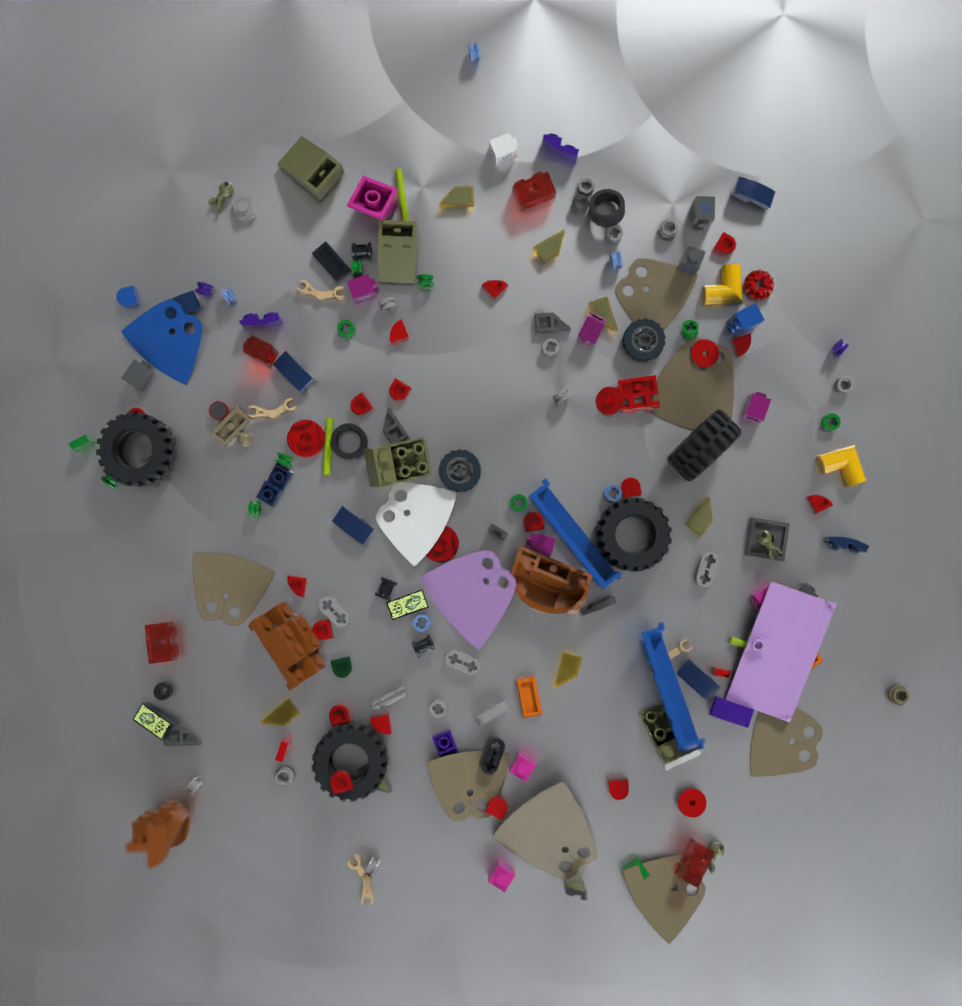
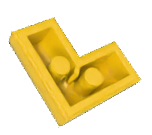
[703,264,742,305]
[816,445,866,487]

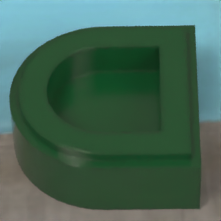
[331,656,352,678]

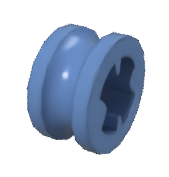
[468,43,480,62]
[610,251,623,270]
[220,286,237,305]
[604,484,622,502]
[413,614,430,632]

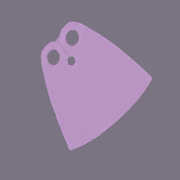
[420,550,516,649]

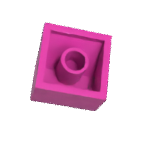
[347,176,398,220]

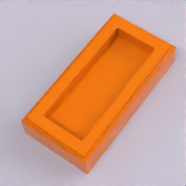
[516,676,543,718]

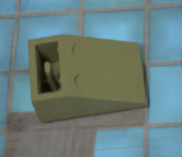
[277,136,344,200]
[377,220,418,284]
[363,437,431,487]
[639,702,701,771]

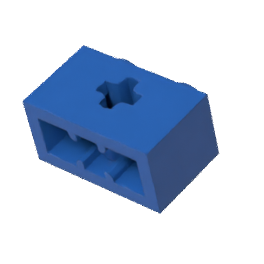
[726,303,764,338]

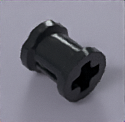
[351,242,372,260]
[375,577,397,601]
[412,634,436,658]

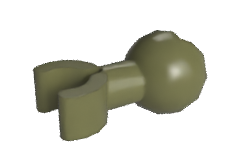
[208,182,234,211]
[756,530,782,560]
[700,842,725,873]

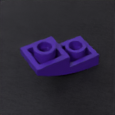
[542,133,579,163]
[239,312,283,329]
[709,696,754,728]
[432,730,459,757]

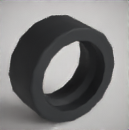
[589,189,625,227]
[331,423,368,460]

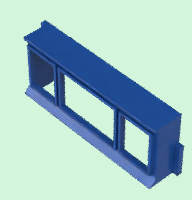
[529,478,622,589]
[641,622,706,753]

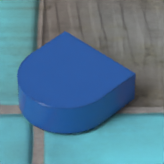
[116,286,139,308]

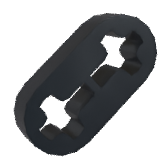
[479,736,505,774]

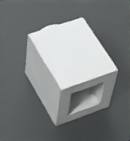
[489,133,519,165]

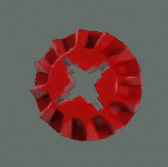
[744,269,775,300]

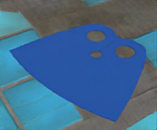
[121,299,202,385]

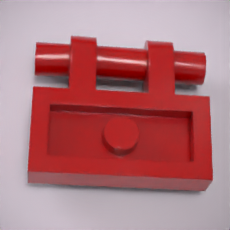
[617,375,660,414]

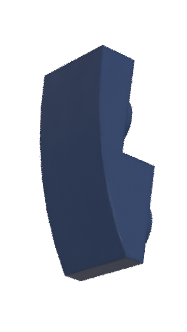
[732,177,776,210]
[165,290,201,319]
[273,350,314,393]
[256,463,294,507]
[332,506,375,545]
[823,536,869,554]
[676,659,720,701]

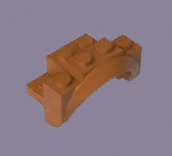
[504,546,592,616]
[248,602,326,691]
[126,800,191,868]

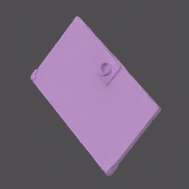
[725,581,837,722]

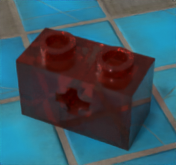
[512,171,556,212]
[242,335,279,369]
[144,621,179,664]
[674,838,715,888]

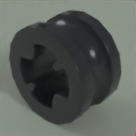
[153,682,173,700]

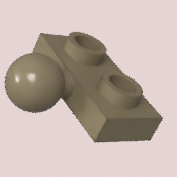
[210,405,252,447]

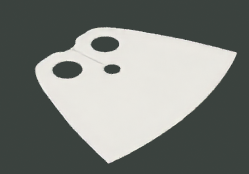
[376,483,457,567]

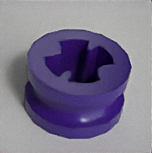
[195,282,214,297]
[830,338,849,357]

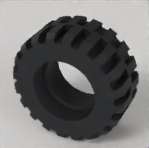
[667,409,742,482]
[96,412,177,487]
[595,497,672,572]
[312,722,389,802]

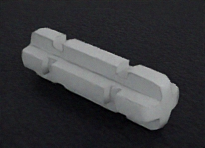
[370,686,407,712]

